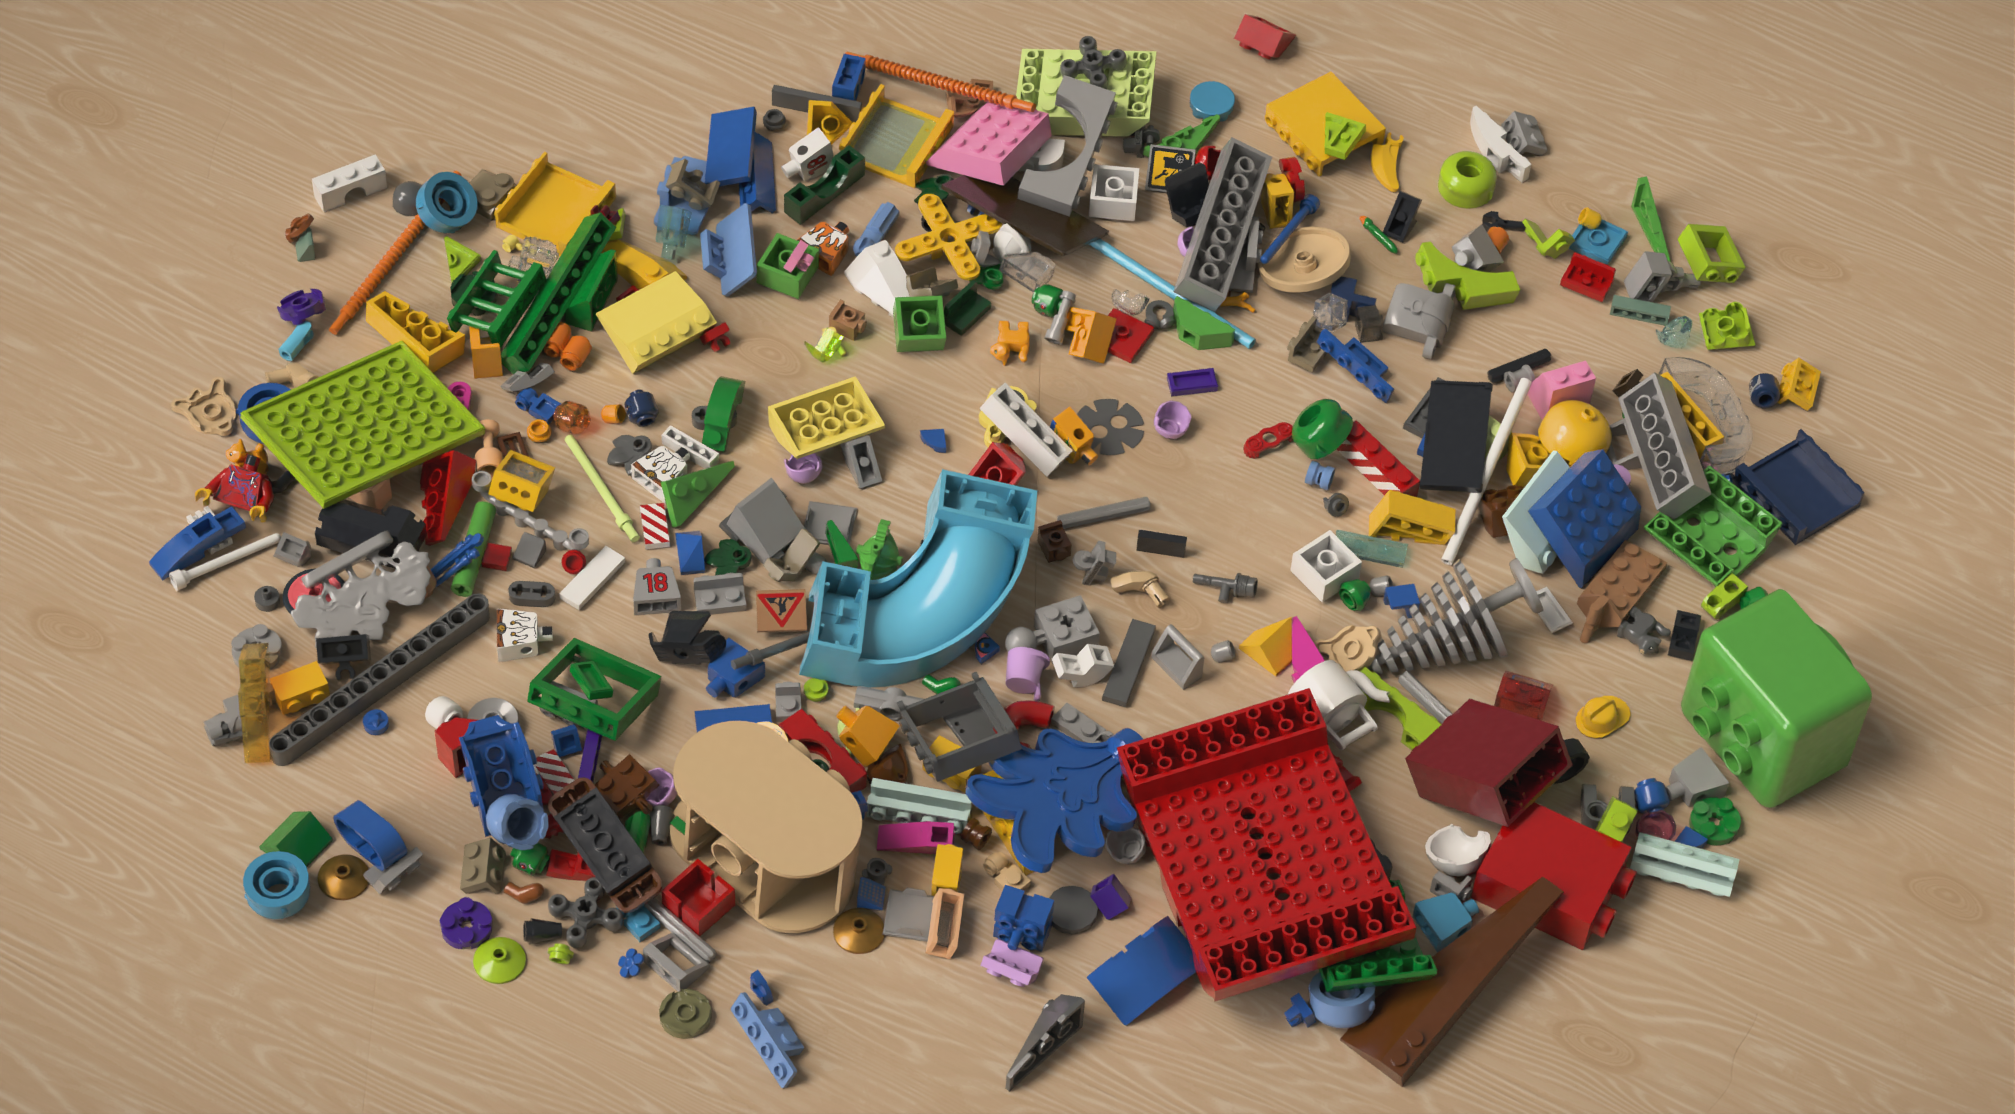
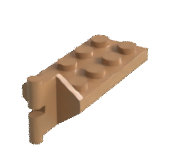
[1577,540,1668,643]

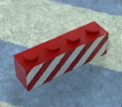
[1336,420,1420,497]

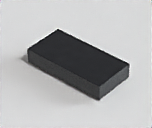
[1136,530,1187,558]

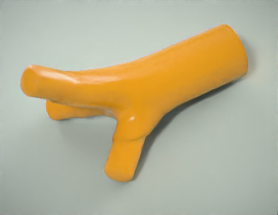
[1220,292,1255,313]

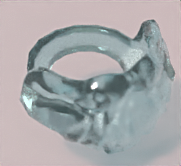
[1655,316,1692,349]

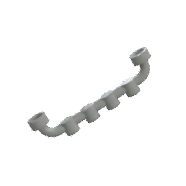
[472,471,589,551]

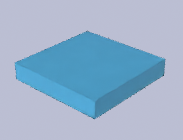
[1569,220,1628,265]

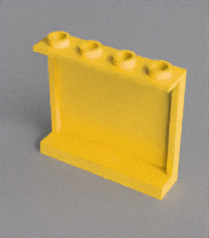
[1265,71,1386,177]
[494,151,616,256]

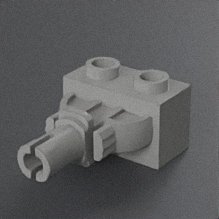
[1624,251,1701,302]

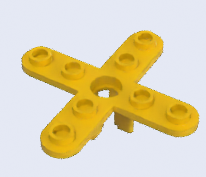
[895,194,1003,280]

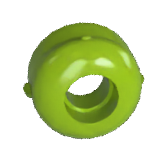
[1438,151,1497,209]

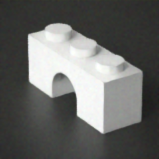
[312,154,387,212]

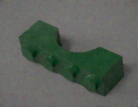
[784,145,865,225]

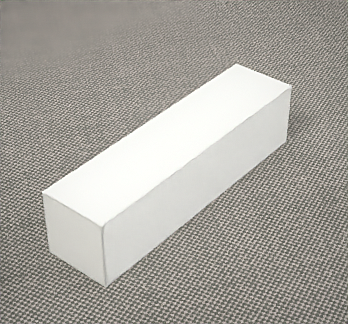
[662,425,719,469]

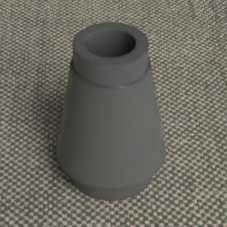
[649,805,675,845]

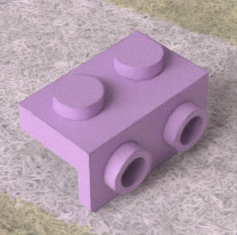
[980,939,1044,987]

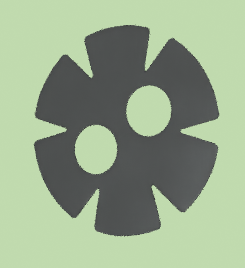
[1077,399,1144,455]

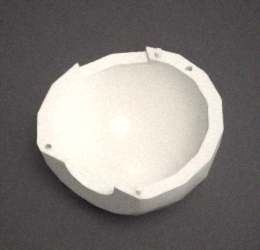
[1425,824,1491,876]

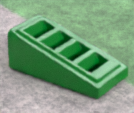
[825,520,859,568]

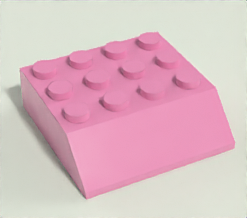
[926,101,1052,186]

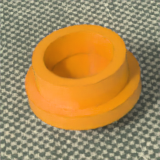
[527,419,551,442]

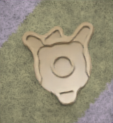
[171,377,237,436]
[1314,625,1381,672]

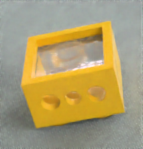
[488,450,555,512]

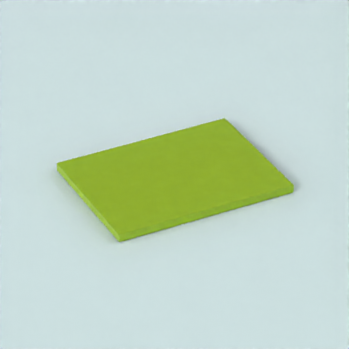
[240,341,485,509]

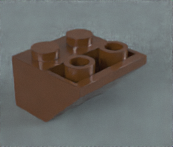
[1478,485,1524,538]

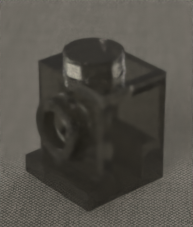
[1355,305,1383,343]

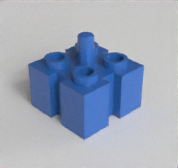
[993,885,1054,952]

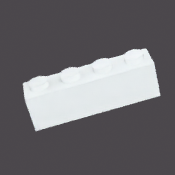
[980,383,1073,477]

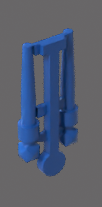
[430,533,484,588]

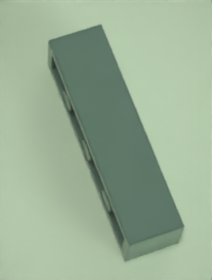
[1610,295,1671,326]

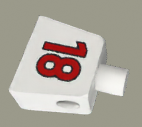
[781,128,834,181]

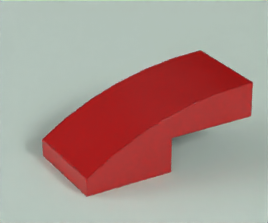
[546,849,595,881]

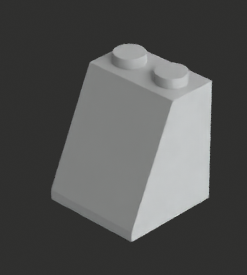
[727,478,805,564]

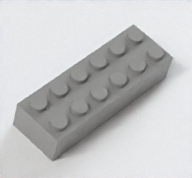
[1618,372,1712,519]

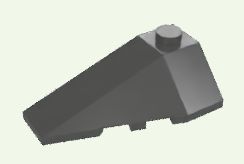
[1005,994,1085,1092]

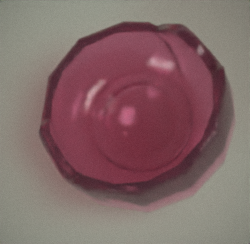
[1635,810,1676,841]

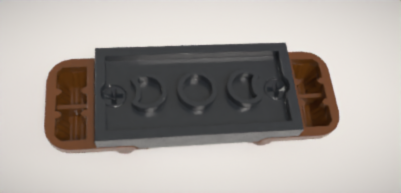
[548,777,662,913]

